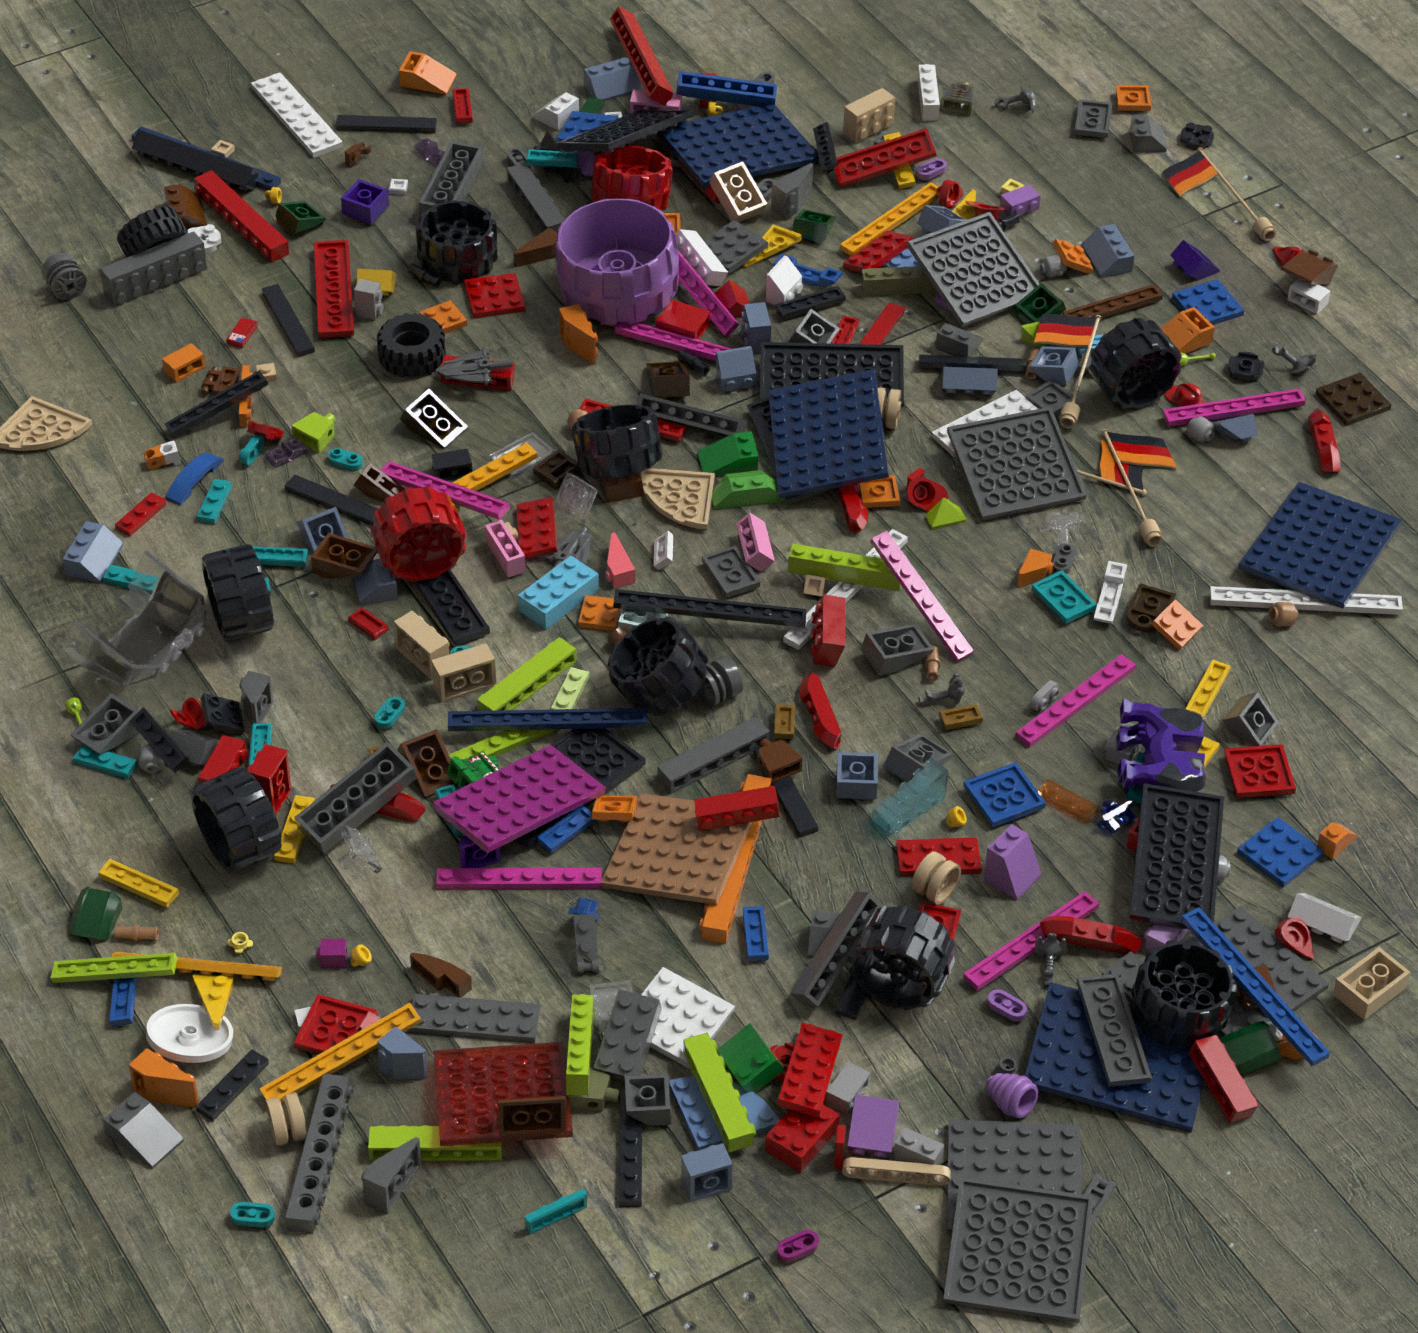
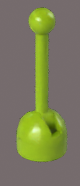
[1180,353,1216,367]
[64,698,82,726]

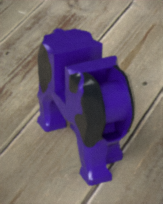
[1116,698,1206,793]

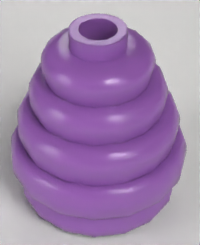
[986,1073,1038,1118]

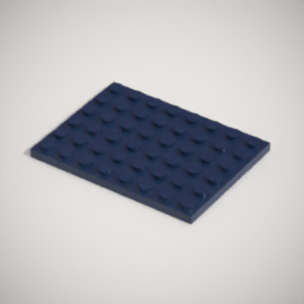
[657,104,819,188]
[768,369,889,499]
[1238,482,1402,609]
[1025,982,1204,1132]

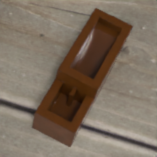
[410,953,472,997]

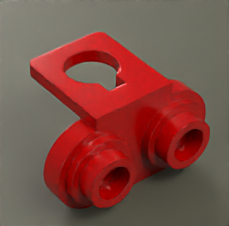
[169,697,206,730]

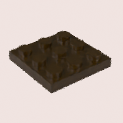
[1315,372,1392,426]

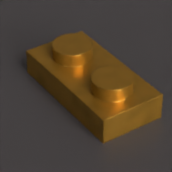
[774,704,795,739]
[939,704,983,730]

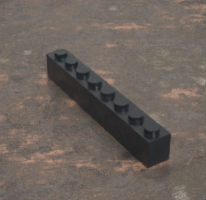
[132,129,260,191]

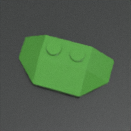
[712,470,786,510]

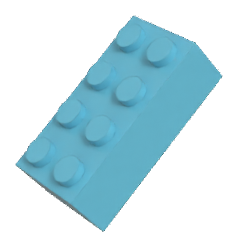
[518,556,599,629]

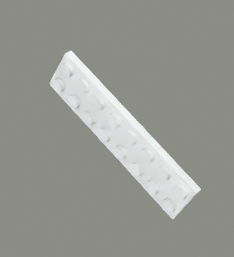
[251,73,343,158]

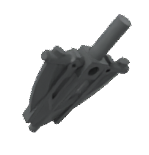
[436,347,512,385]
[538,527,592,569]

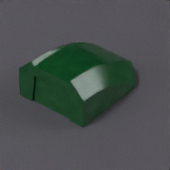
[275,201,326,235]
[792,209,836,243]
[1014,283,1067,325]
[68,887,122,940]
[1219,1020,1281,1076]

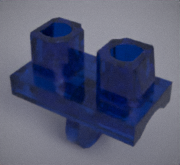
[1096,799,1135,834]

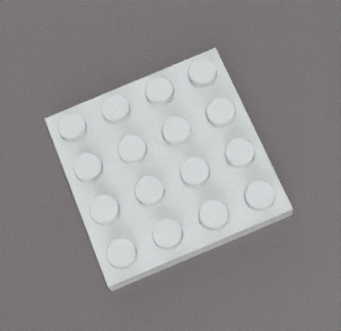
[641,967,735,1069]

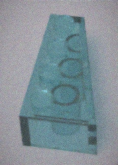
[872,757,948,838]

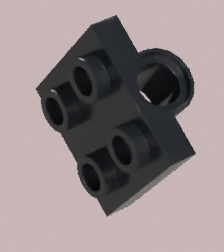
[200,693,244,735]

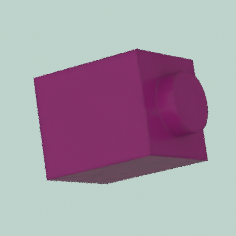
[316,939,348,968]

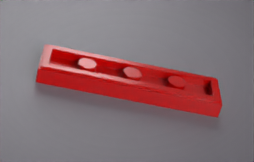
[860,302,905,345]

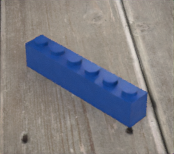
[676,71,777,106]

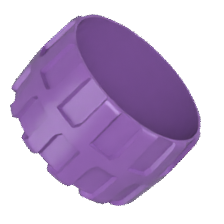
[555,199,679,326]

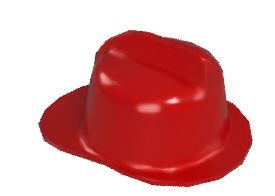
[965,201,1005,221]
[1165,383,1204,407]
[907,477,948,511]

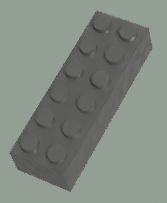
[419,141,484,217]
[100,231,207,306]
[294,742,417,854]

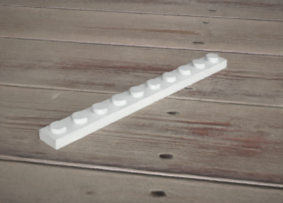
[783,529,908,650]
[1210,586,1403,615]

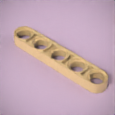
[842,1157,951,1186]

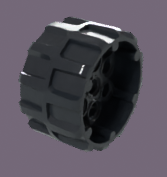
[416,200,498,284]
[1089,318,1182,410]
[571,404,663,478]
[202,544,274,642]
[607,616,708,716]
[191,767,282,873]
[848,905,956,1010]
[1131,940,1237,1049]

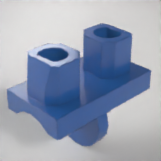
[568,898,600,928]

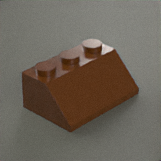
[164,184,207,232]
[497,1096,566,1136]

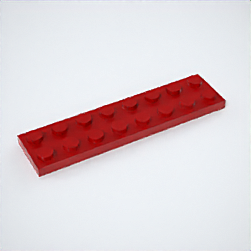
[314,240,354,338]

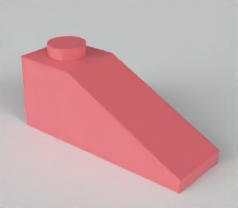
[605,532,635,589]

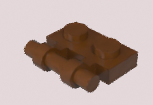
[201,366,241,396]

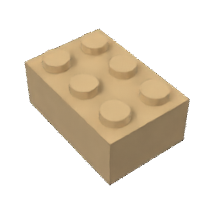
[843,88,895,143]
[709,162,767,222]
[394,611,450,680]
[431,643,496,702]
[1333,947,1411,1020]

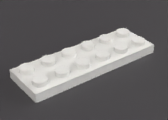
[932,390,1038,457]

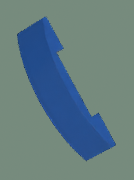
[773,254,843,286]
[165,453,224,505]

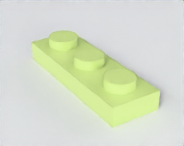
[551,667,589,709]

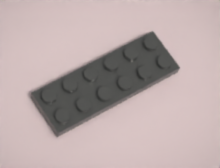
[1076,974,1152,1087]
[408,994,541,1043]

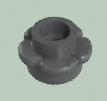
[997,1057,1018,1074]

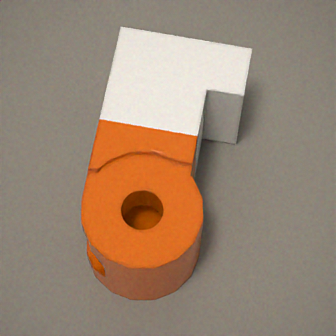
[144,441,182,470]

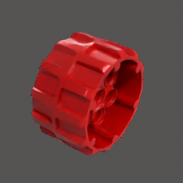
[591,145,673,211]
[370,486,467,582]

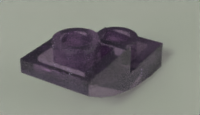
[414,138,445,166]
[265,438,307,468]

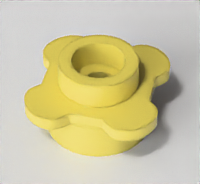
[228,932,253,954]

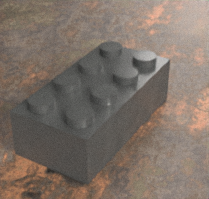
[594,990,662,1084]

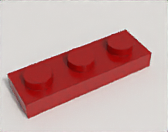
[115,492,167,537]

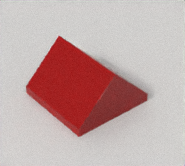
[714,280,750,318]

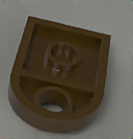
[1126,583,1176,633]

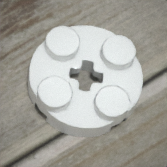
[188,224,221,253]

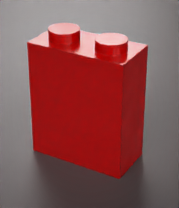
[655,300,710,340]

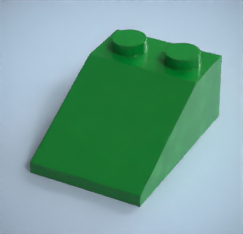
[697,431,759,477]
[718,1023,785,1093]

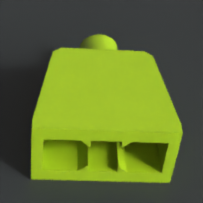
[292,412,336,453]

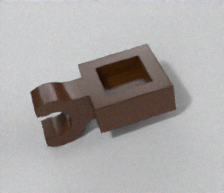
[344,142,372,167]

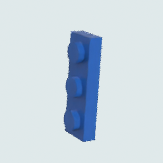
[537,805,596,854]
[743,906,769,961]
[109,977,137,1026]

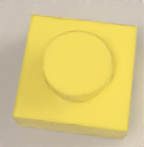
[1001,178,1024,194]

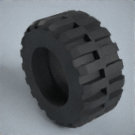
[117,206,187,258]
[377,313,446,378]

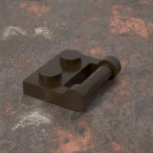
[533,449,580,489]

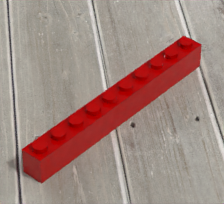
[609,6,674,106]

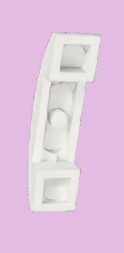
[1094,561,1127,624]

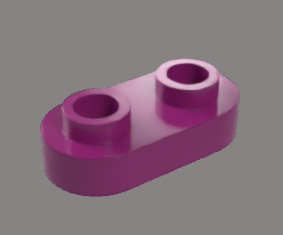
[777,1230,819,1263]

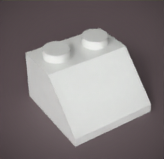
[533,92,579,130]
[766,255,803,305]

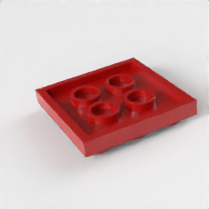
[464,273,526,319]
[1224,744,1296,798]
[294,994,378,1064]

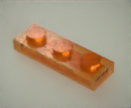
[1037,779,1099,823]

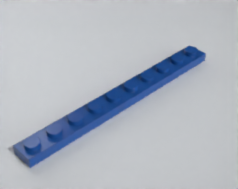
[1181,907,1330,1067]

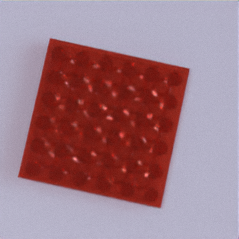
[433,1042,573,1146]

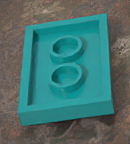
[1031,570,1097,624]

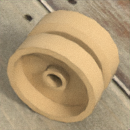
[878,387,901,429]
[911,851,961,905]
[265,1092,307,1147]

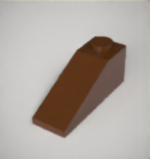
[513,228,557,267]
[353,463,405,502]

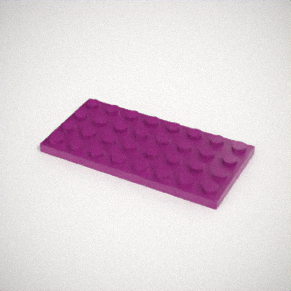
[432,745,606,853]

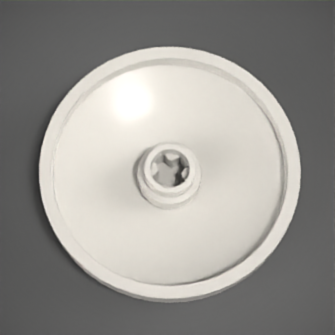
[146,1004,233,1063]

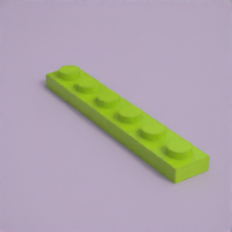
[449,729,560,760]
[51,953,177,983]

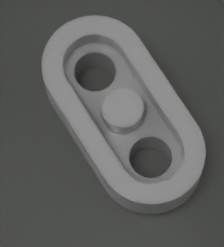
[1030,680,1060,712]

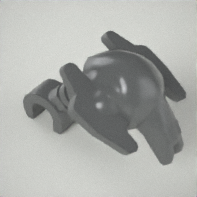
[995,86,1036,113]
[1272,343,1317,374]
[918,673,965,706]
[1034,933,1067,986]

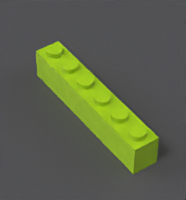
[788,543,901,591]
[477,637,577,711]
[566,994,593,1095]
[683,1032,756,1152]
[368,1125,503,1161]

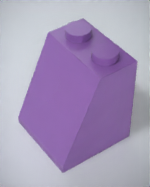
[984,824,1041,900]
[848,1094,899,1159]

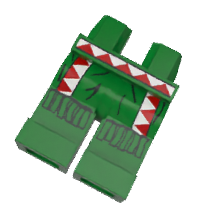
[447,752,502,789]

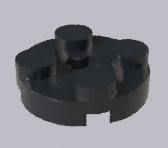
[1180,122,1214,150]
[1228,352,1264,382]

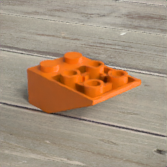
[399,51,457,95]
[559,304,598,365]
[1161,307,1215,354]
[129,1048,199,1108]

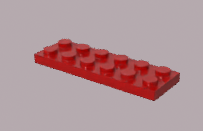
[834,128,937,188]
[777,1022,843,1118]

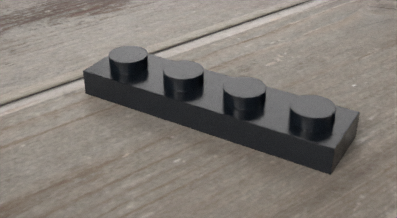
[775,286,846,320]
[130,707,190,773]
[196,1049,269,1121]

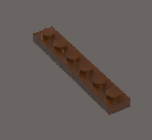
[1062,284,1163,318]

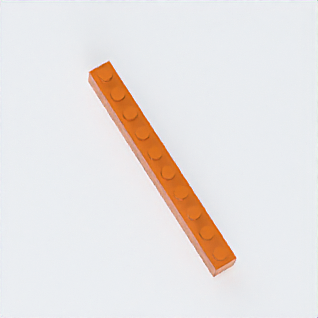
[699,774,771,944]

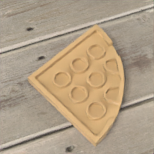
[0,396,92,451]
[641,468,715,530]

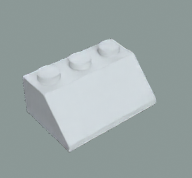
[1288,893,1362,943]

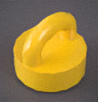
[707,102,723,117]
[264,187,282,204]
[946,806,967,828]
[351,944,372,967]

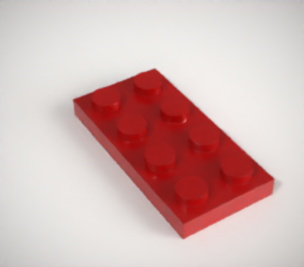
[843,231,913,273]
[516,497,558,559]
[896,837,982,876]

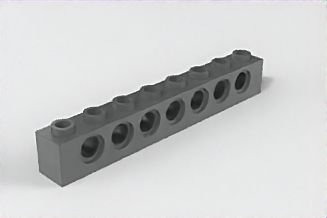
[285,1074,353,1233]

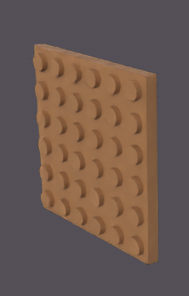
[601,793,753,905]

